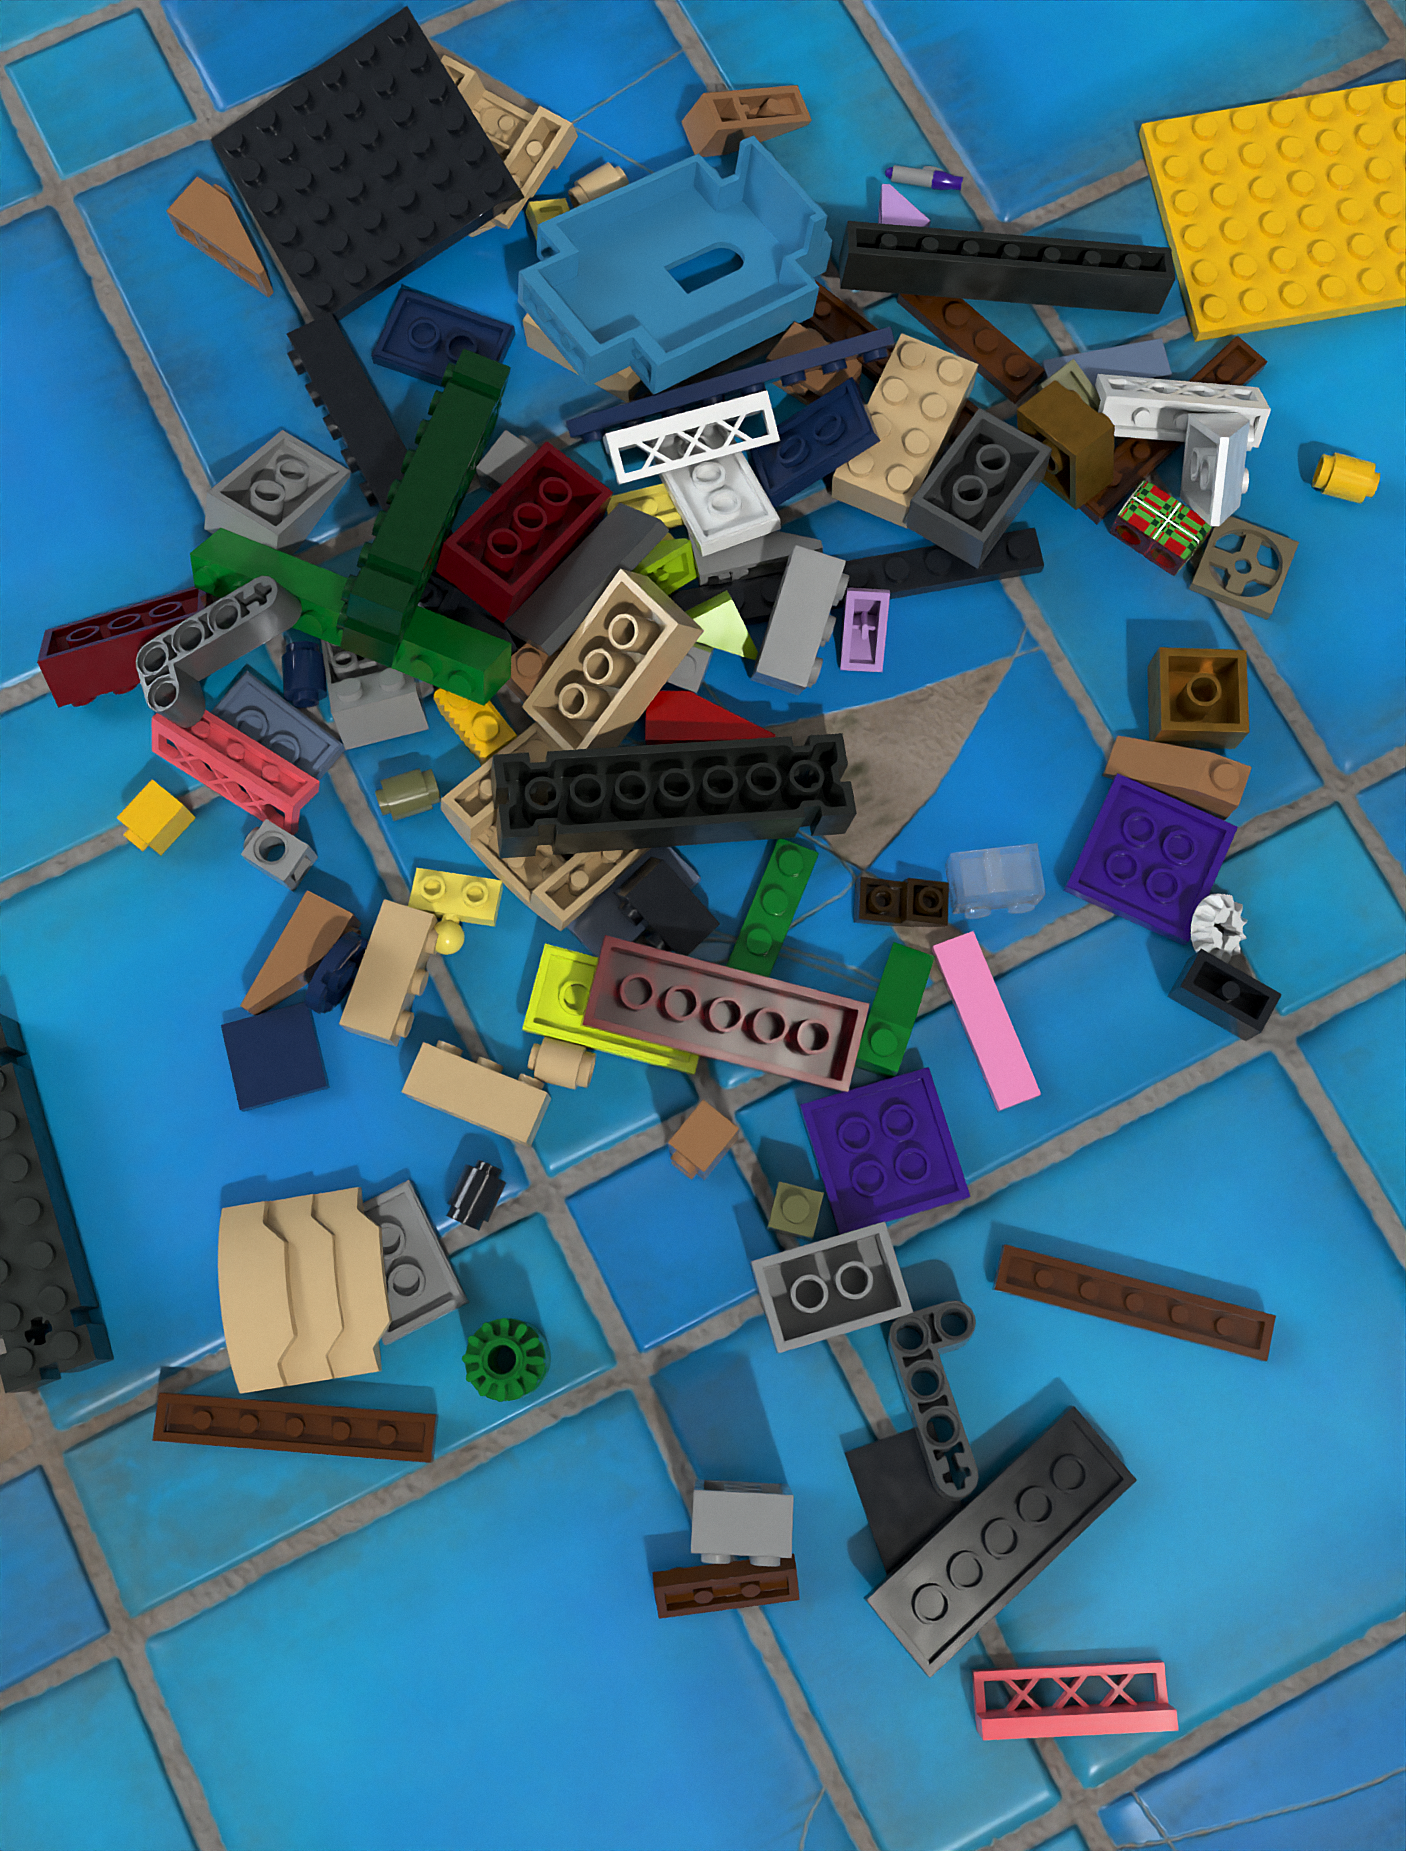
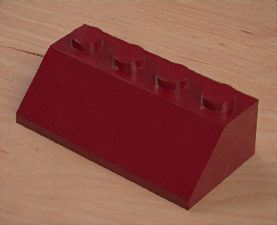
[37,586,213,708]

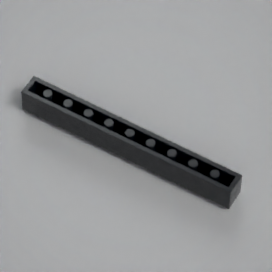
[287,312,518,656]

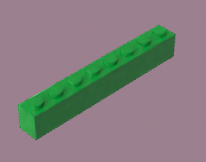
[190,528,511,706]

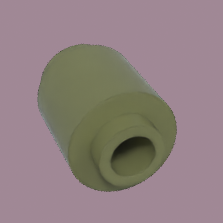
[375,768,441,821]

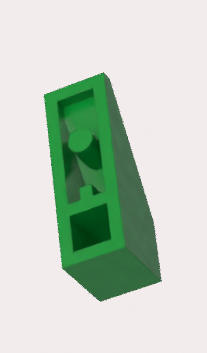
[854,942,935,1079]

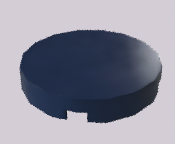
[305,931,369,1015]

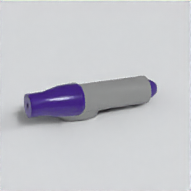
[885,165,963,191]

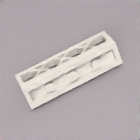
[1095,374,1271,448]
[603,390,780,485]

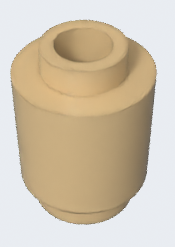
[568,162,629,208]
[528,1036,596,1090]

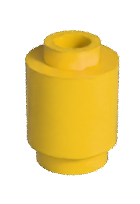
[1312,452,1380,504]

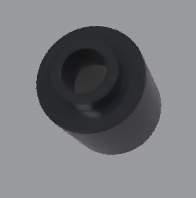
[446,1159,507,1231]

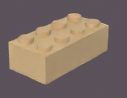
[831,333,978,529]
[522,568,704,750]

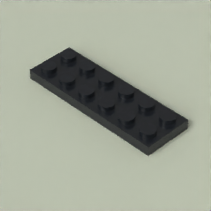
[863,1406,1137,1678]

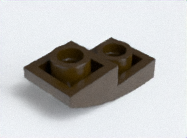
[854,877,949,927]

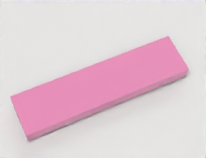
[931,931,1041,1112]

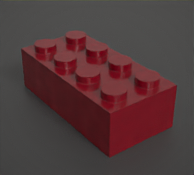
[436,441,613,624]

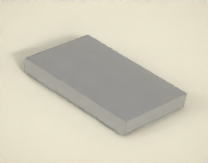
[363,1180,470,1345]

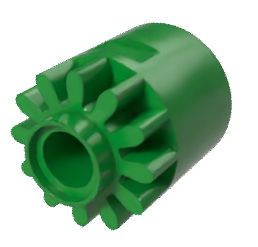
[462,1318,551,1402]

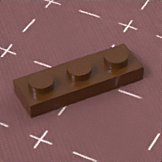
[653,1553,800,1619]

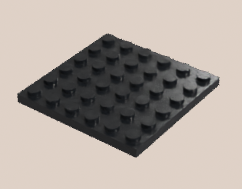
[210,6,525,322]

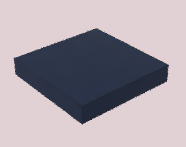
[221,1002,330,1112]

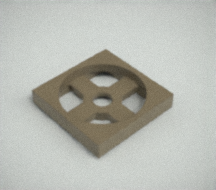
[1189,516,1299,620]

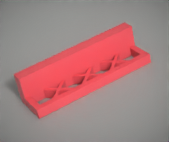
[152,709,320,835]
[972,1660,1179,1740]

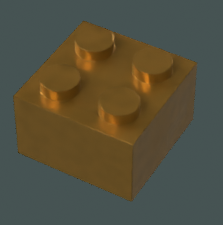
[1017,380,1115,510]
[1147,647,1249,749]

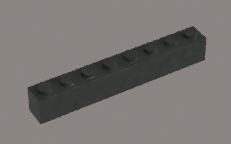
[839,221,1175,314]

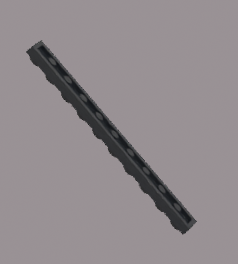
[668,527,1044,625]

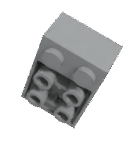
[321,639,429,750]

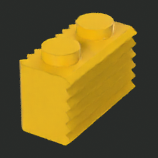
[433,688,517,766]

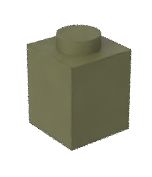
[767,1181,824,1241]

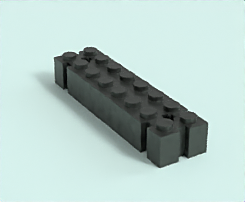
[491,733,857,859]
[0,1014,114,1393]

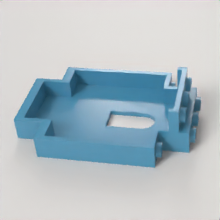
[518,135,833,395]

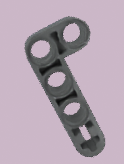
[136,576,302,728]
[887,1300,979,1501]

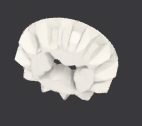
[1191,893,1248,963]

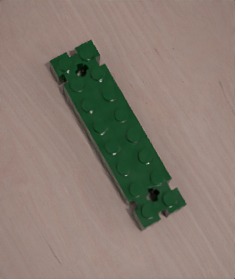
[336,348,511,667]

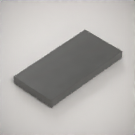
[504,503,669,656]

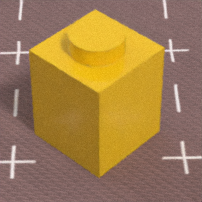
[116,779,196,856]

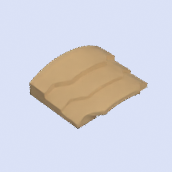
[441,55,578,237]
[441,722,651,931]
[218,1187,392,1394]

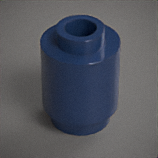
[281,641,327,708]

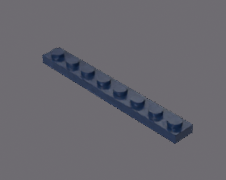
[566,326,895,444]

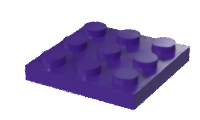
[1063,773,1238,945]
[800,1067,971,1235]

